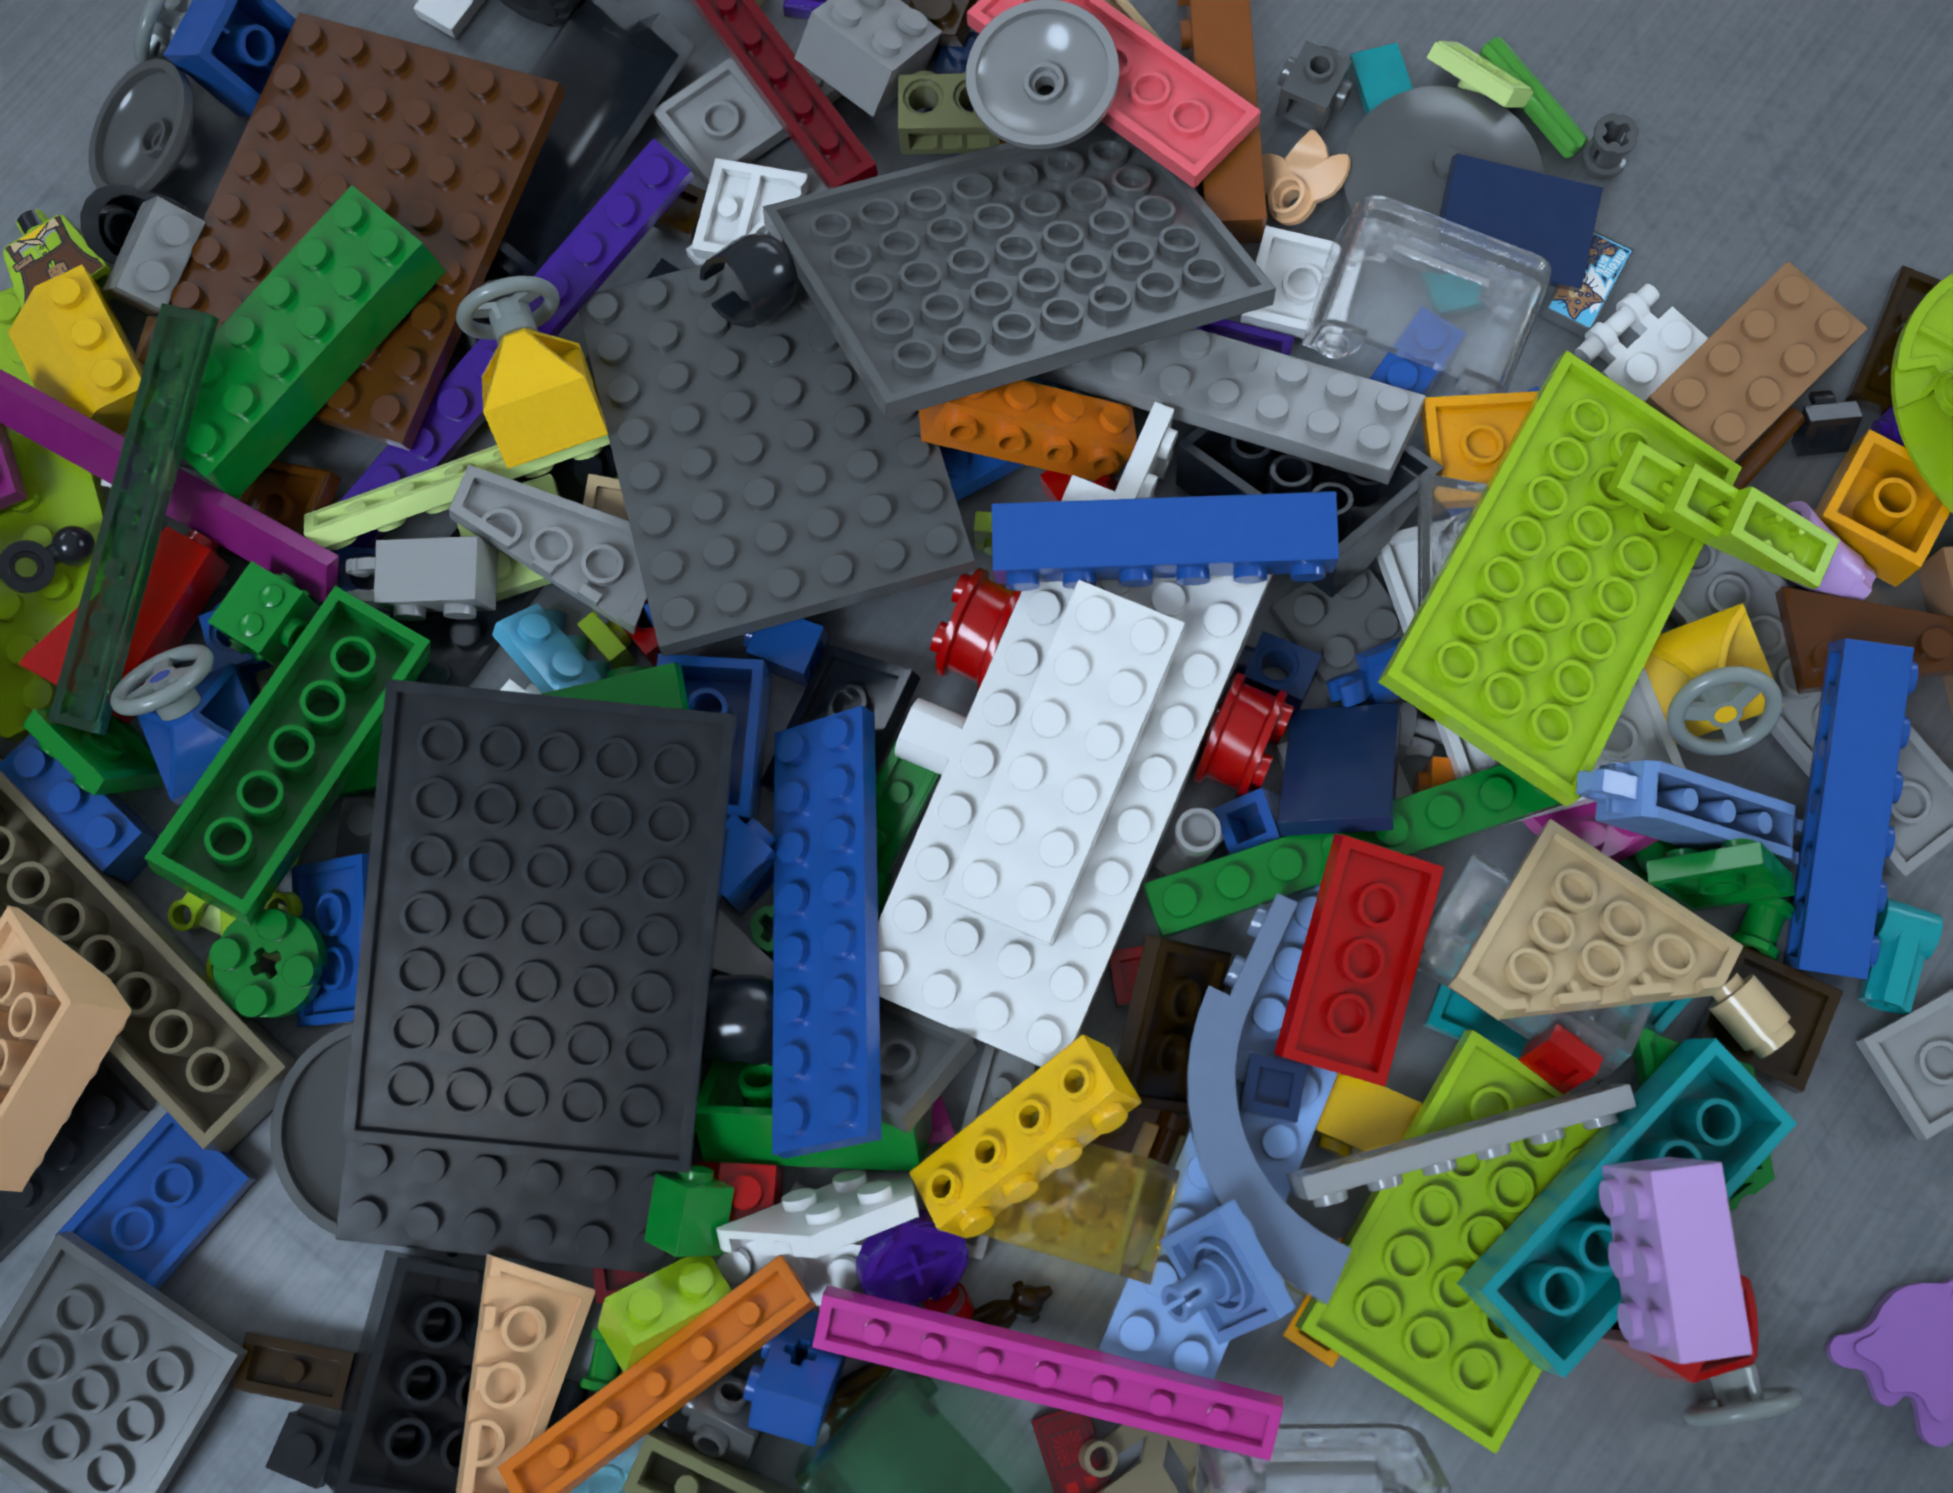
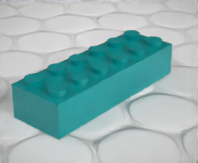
[1457,1038,1798,1378]

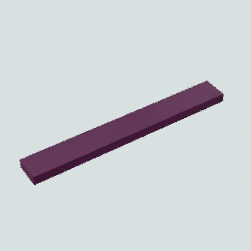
[0,369,339,602]

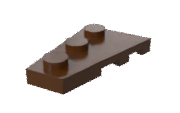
[1775,587,1953,694]

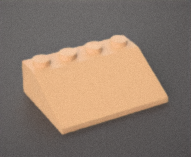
[0,906,132,1192]

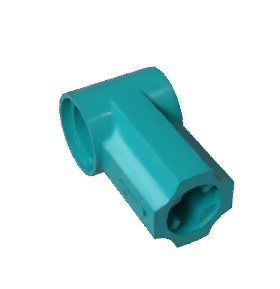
[1857,897,1943,1015]

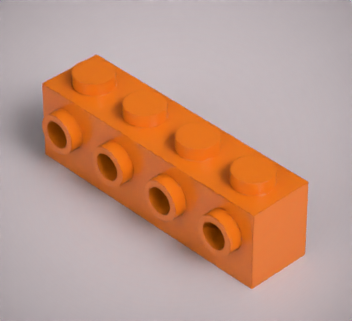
[919,380,1137,481]

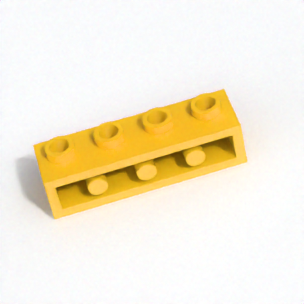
[909,1034,1142,1239]

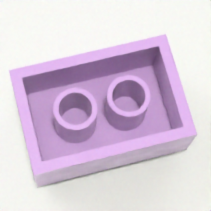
[1599,1157,1752,1364]

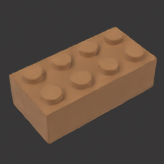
[1645,261,1868,463]

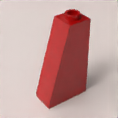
[19,527,230,725]

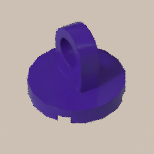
[856,1209,969,1307]

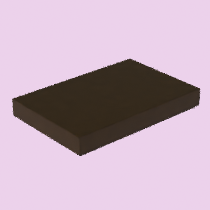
[1117,934,1232,1114]

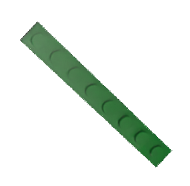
[1143,764,1582,938]

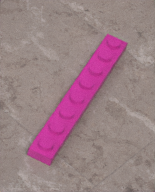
[812,1285,1283,1461]

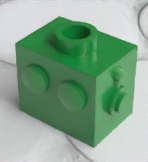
[208,561,320,668]

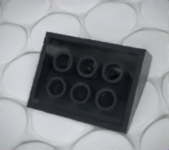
[1176,427,1444,598]
[323,1250,485,1493]

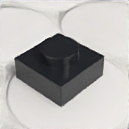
[265,1411,337,1489]

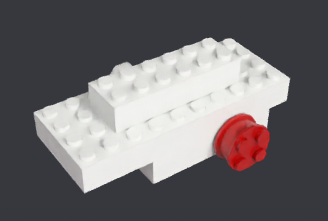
[878,475,1294,1067]

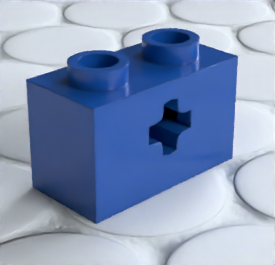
[743,1310,847,1447]

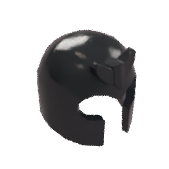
[700,233,800,328]
[703,975,773,1066]

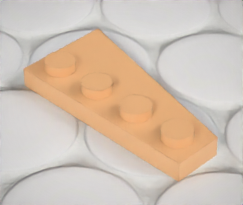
[456,1254,595,1493]

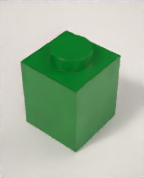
[644,1165,734,1257]

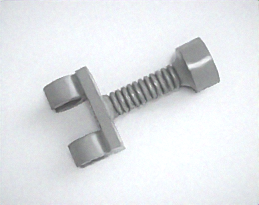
[1152,808,1225,878]

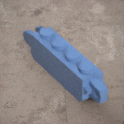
[1576,760,1803,868]

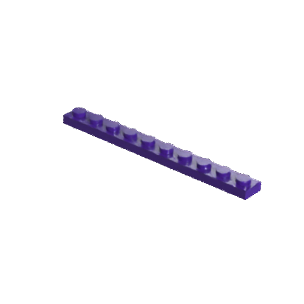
[339,138,695,549]

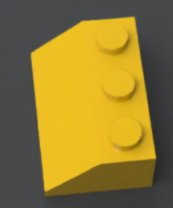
[8,265,157,434]

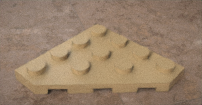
[1448,819,1743,1020]

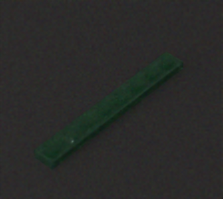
[48,303,219,735]

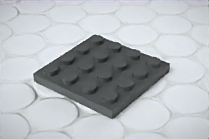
[0,1231,248,1493]

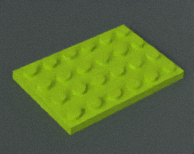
[1295,1030,1602,1454]

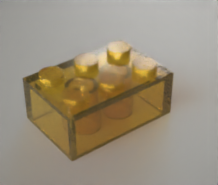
[980,1143,1180,1285]

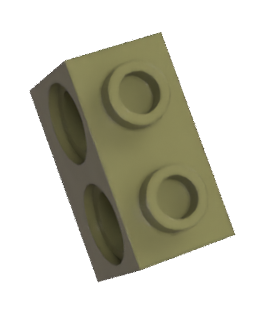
[898,71,1000,155]

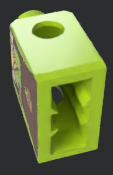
[2,209,114,309]

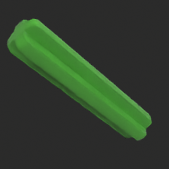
[1479,36,1588,159]

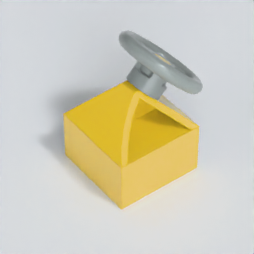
[456,276,608,469]
[1644,603,1785,756]

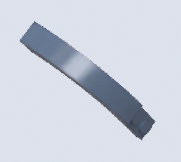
[1186,893,1352,1304]

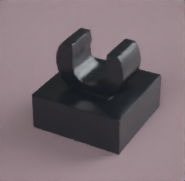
[1791,390,1863,457]

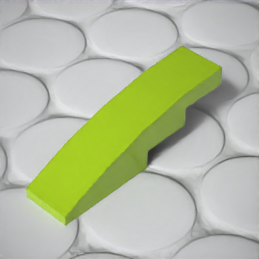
[1606,440,1840,589]

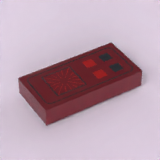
[1031,1409,1111,1493]

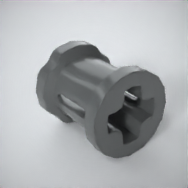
[1581,113,1639,179]

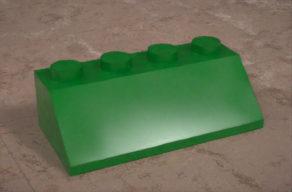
[696,1061,933,1171]

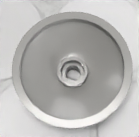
[966,0,1119,149]

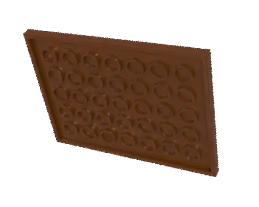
[138,12,566,451]

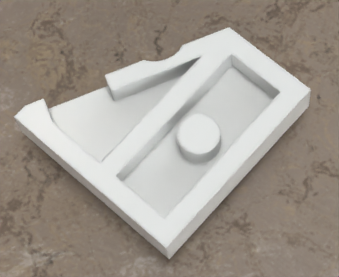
[691,158,811,260]

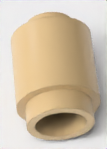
[1708,972,1796,1059]

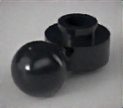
[0,525,96,594]

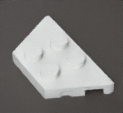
[716,1169,919,1258]

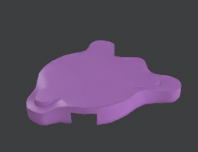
[1825,1277,1953,1447]

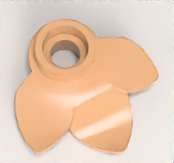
[1262,129,1351,226]

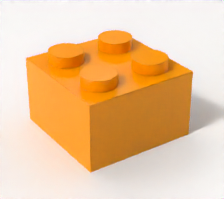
[1814,429,1950,587]

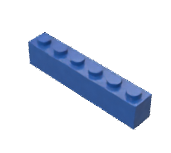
[992,492,1339,591]
[1783,638,1919,979]

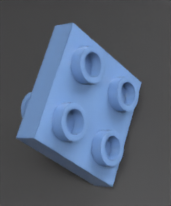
[1160,1199,1296,1345]

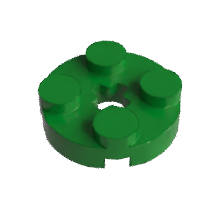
[209,909,327,1018]

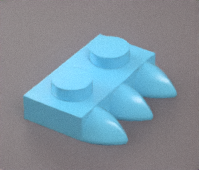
[492,603,610,693]

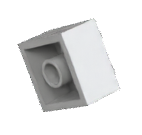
[794,0,943,117]

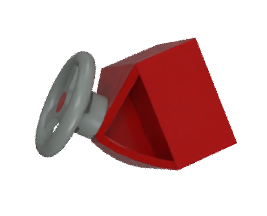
[1600,1274,1804,1427]

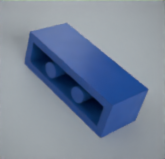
[0,734,159,883]

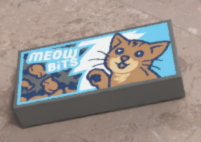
[1541,230,1635,338]

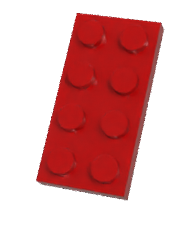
[1274,834,1445,1087]

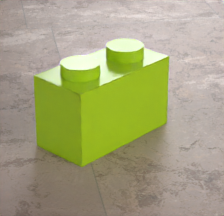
[597,1256,732,1372]

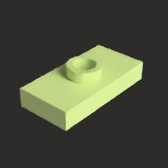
[1427,41,1533,108]

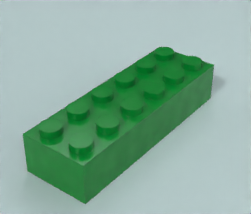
[137,185,446,499]
[144,586,430,927]

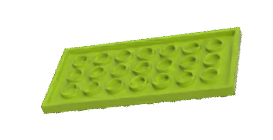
[1378,350,1742,807]

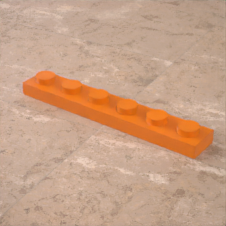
[497,1255,816,1493]

